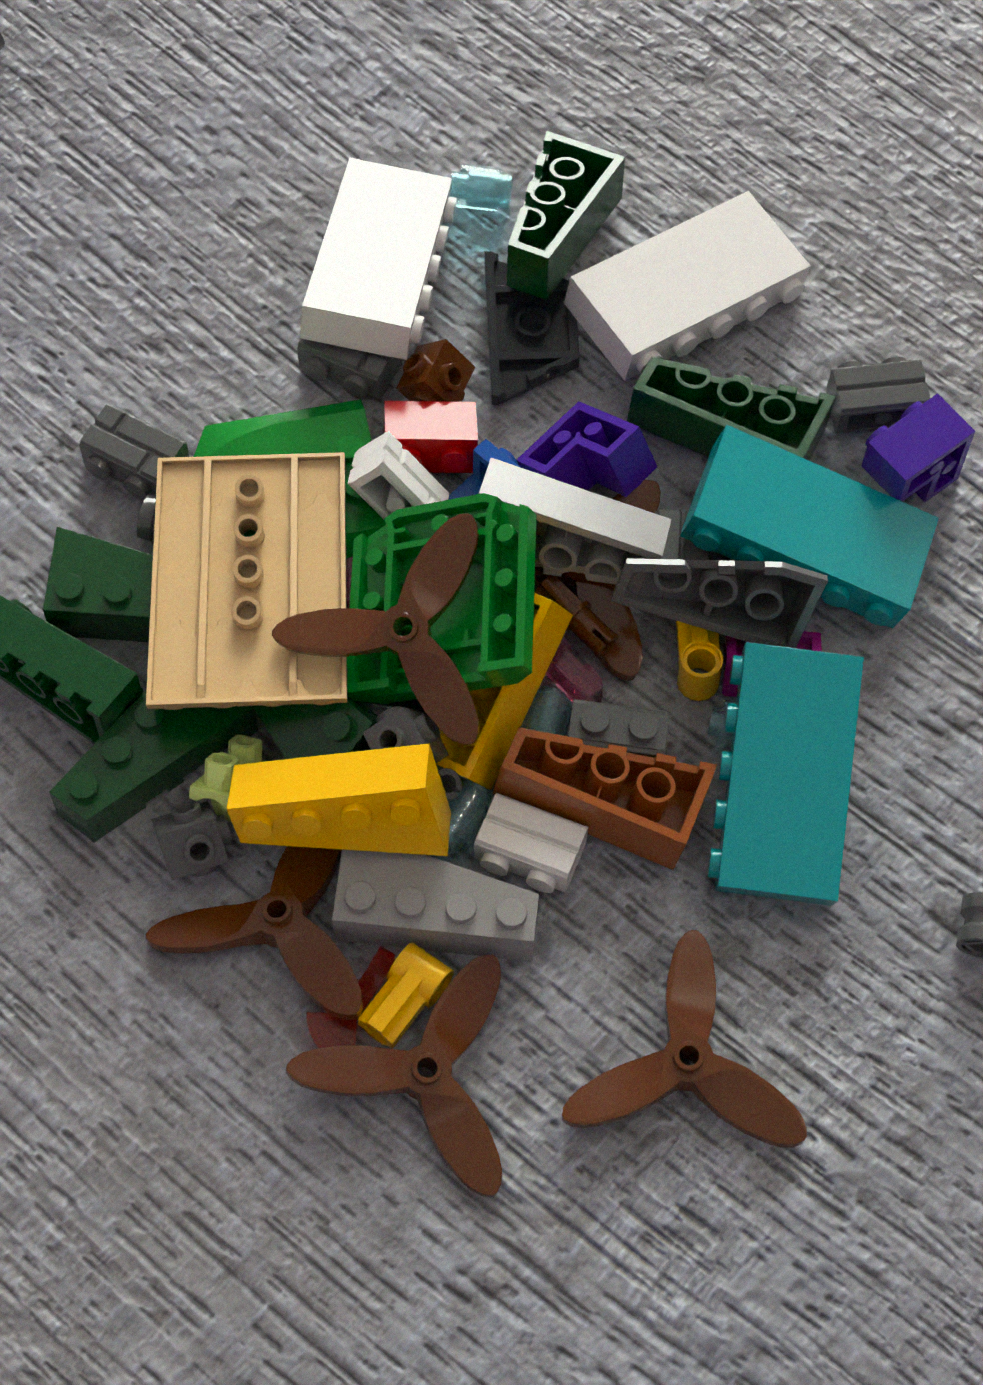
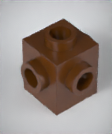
[396,339,475,402]

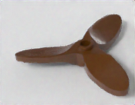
[535,480,661,681]
[272,513,480,746]
[146,846,363,1021]
[561,929,807,1148]
[286,954,502,1197]

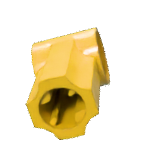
[676,621,723,701]
[357,942,454,1049]

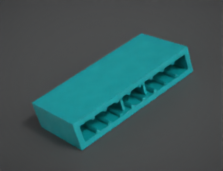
[680,425,939,629]
[707,642,864,906]

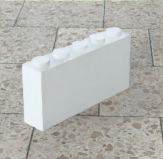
[300,158,457,360]
[564,191,811,381]

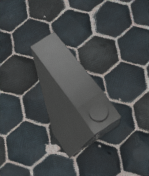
[611,558,828,648]

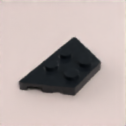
[484,251,580,405]

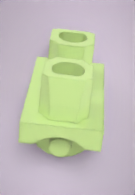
[189,734,265,822]

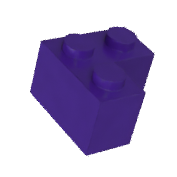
[861,393,975,503]
[516,401,658,497]

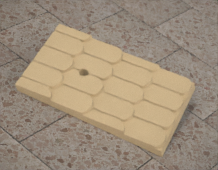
[146,452,347,710]

